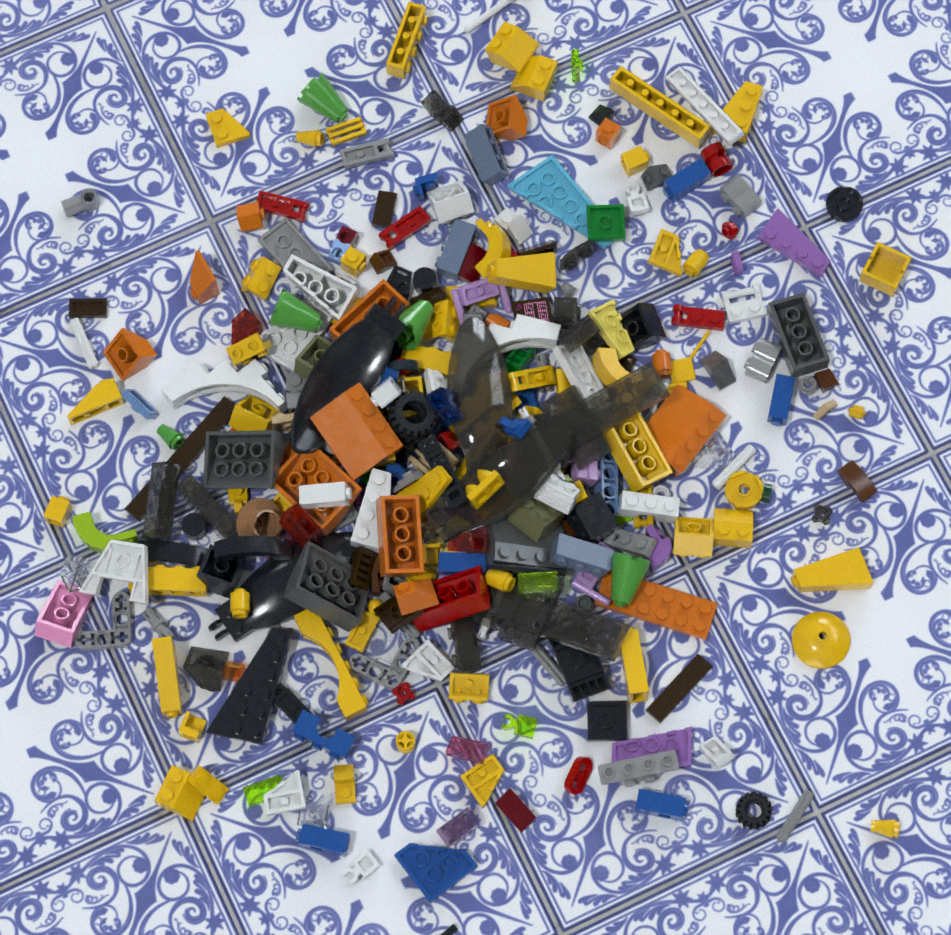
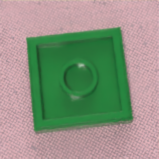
[586,204,626,242]

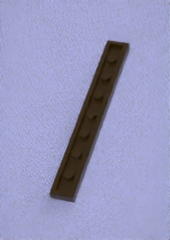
[125,396,235,522]

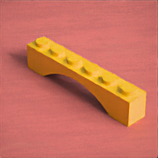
[294,609,369,722]

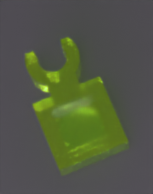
[501,714,538,739]

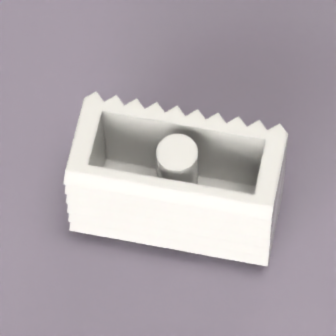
[370,377,402,409]
[533,473,580,515]

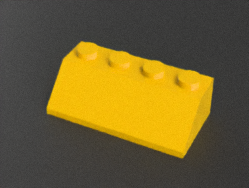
[597,406,673,492]

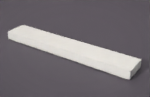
[665,66,744,146]

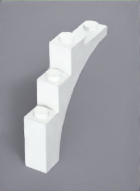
[452,314,561,393]
[161,359,287,413]

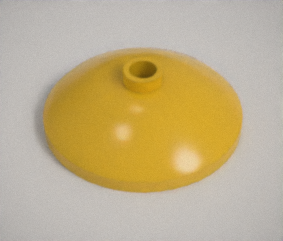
[792,611,851,669]

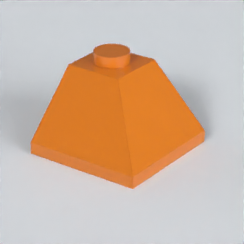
[486,95,528,141]
[189,250,220,304]
[103,328,157,381]
[393,579,439,615]

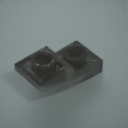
[560,240,594,271]

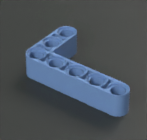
[559,423,618,517]

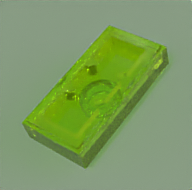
[571,49,583,83]
[518,571,558,594]
[243,774,282,808]

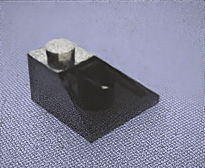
[183,646,230,692]

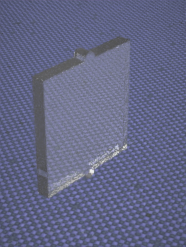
[364,621,408,664]

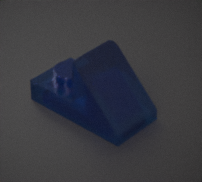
[425,387,464,427]

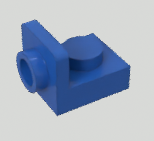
[412,172,438,201]

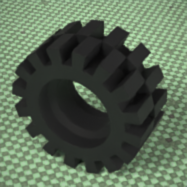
[735,791,772,830]

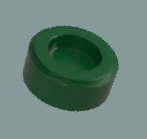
[761,483,772,503]

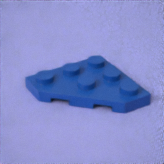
[394,843,478,904]

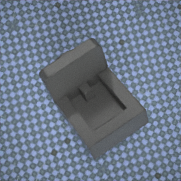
[641,164,672,191]

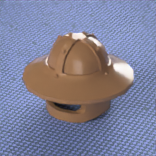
[236,498,283,538]

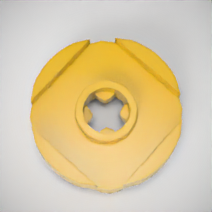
[724,471,763,510]

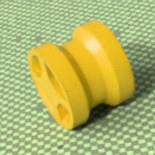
[396,731,416,754]

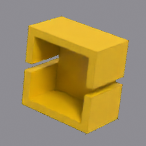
[859,241,912,297]

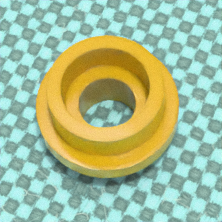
[847,405,867,420]

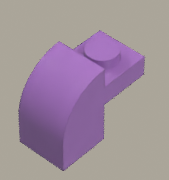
[642,524,672,573]

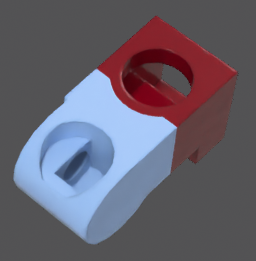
[329,225,359,263]

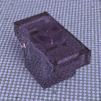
[436,807,480,848]

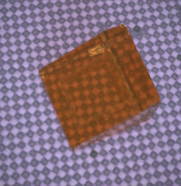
[224,661,246,682]

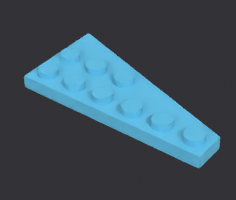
[508,155,616,249]

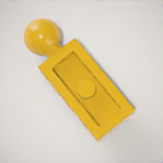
[344,599,382,653]

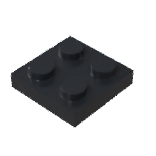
[587,701,628,742]

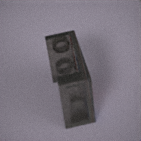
[558,315,606,357]

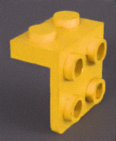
[422,300,460,343]

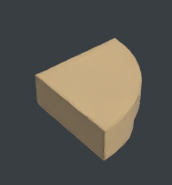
[813,400,838,420]

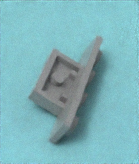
[598,750,679,787]

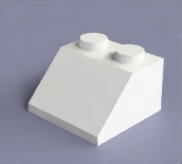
[426,180,475,224]

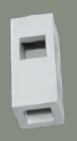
[299,482,352,509]

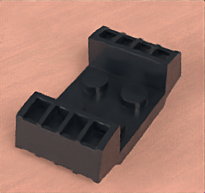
[547,621,610,703]

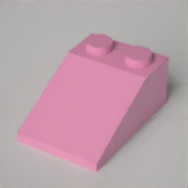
[34,580,93,648]

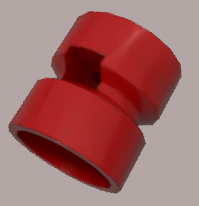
[700,142,733,177]

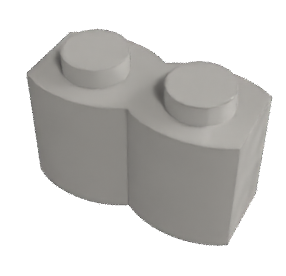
[720,174,762,219]
[744,338,782,383]

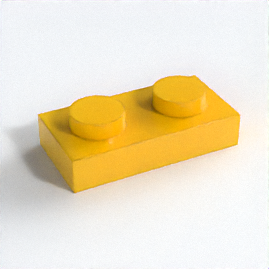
[187,765,229,805]

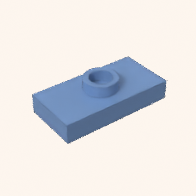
[121,389,159,420]

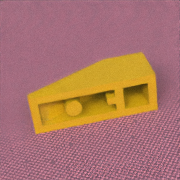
[67,378,124,426]

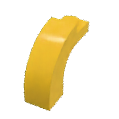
[475,218,511,278]
[592,348,657,393]

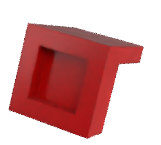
[437,431,467,452]

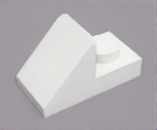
[494,207,533,246]
[699,736,734,771]

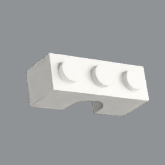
[617,490,680,523]

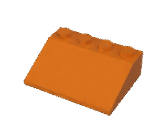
[310,382,403,481]
[646,384,727,478]
[274,448,362,536]

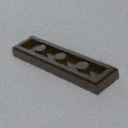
[646,654,713,724]

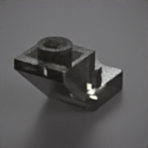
[421,90,464,132]

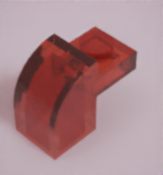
[447,531,488,554]

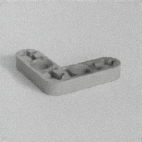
[74,591,132,651]
[349,637,419,690]

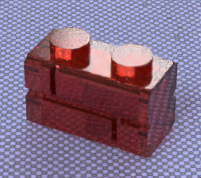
[279,503,323,548]

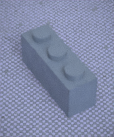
[464,124,510,186]
[434,218,477,281]
[549,533,613,577]

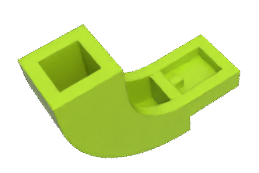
[72,511,139,554]

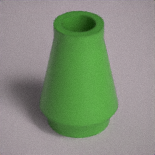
[157,424,185,450]

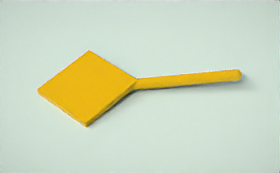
[671,330,710,383]

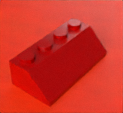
[412,565,490,632]

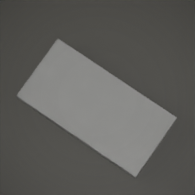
[257,217,334,274]

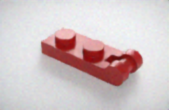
[256,190,310,223]
[378,206,431,251]
[671,304,725,331]

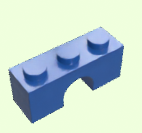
[291,709,355,760]

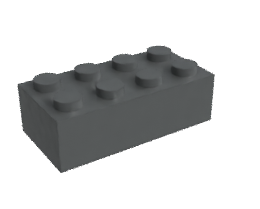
[767,292,830,377]

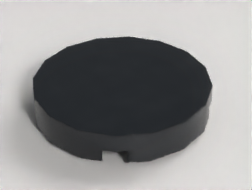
[825,186,863,223]

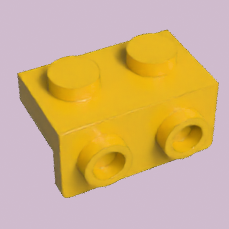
[241,256,281,300]
[226,333,273,366]
[448,672,490,704]

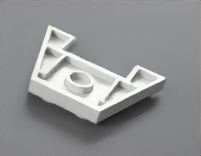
[79,539,149,605]

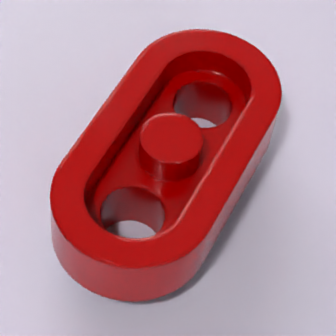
[564,756,593,795]

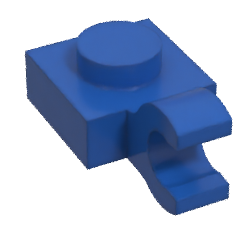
[498,417,532,439]

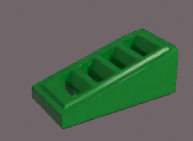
[503,348,538,378]

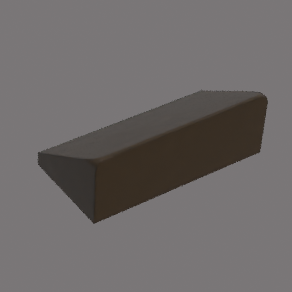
[518,240,557,256]

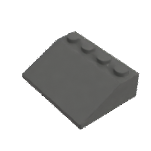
[203,430,285,489]
[486,510,568,577]
[284,541,372,632]

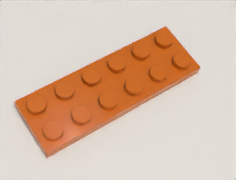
[594,569,718,641]

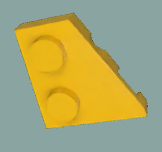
[205,108,251,148]

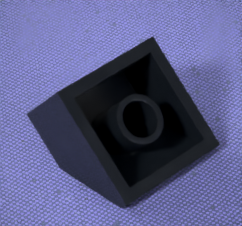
[621,302,666,352]
[565,492,618,544]
[197,544,247,599]

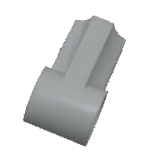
[61,188,100,217]

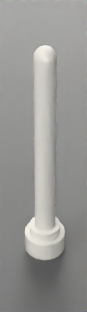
[464,0,514,33]

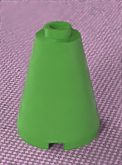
[297,72,348,122]
[269,289,323,332]
[396,300,434,351]
[611,552,651,608]

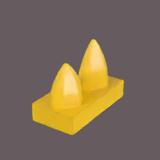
[465,469,505,510]

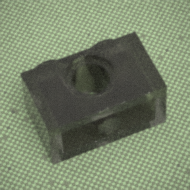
[554,297,581,329]

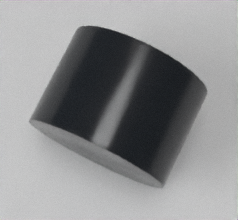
[413,267,437,294]
[181,513,207,541]

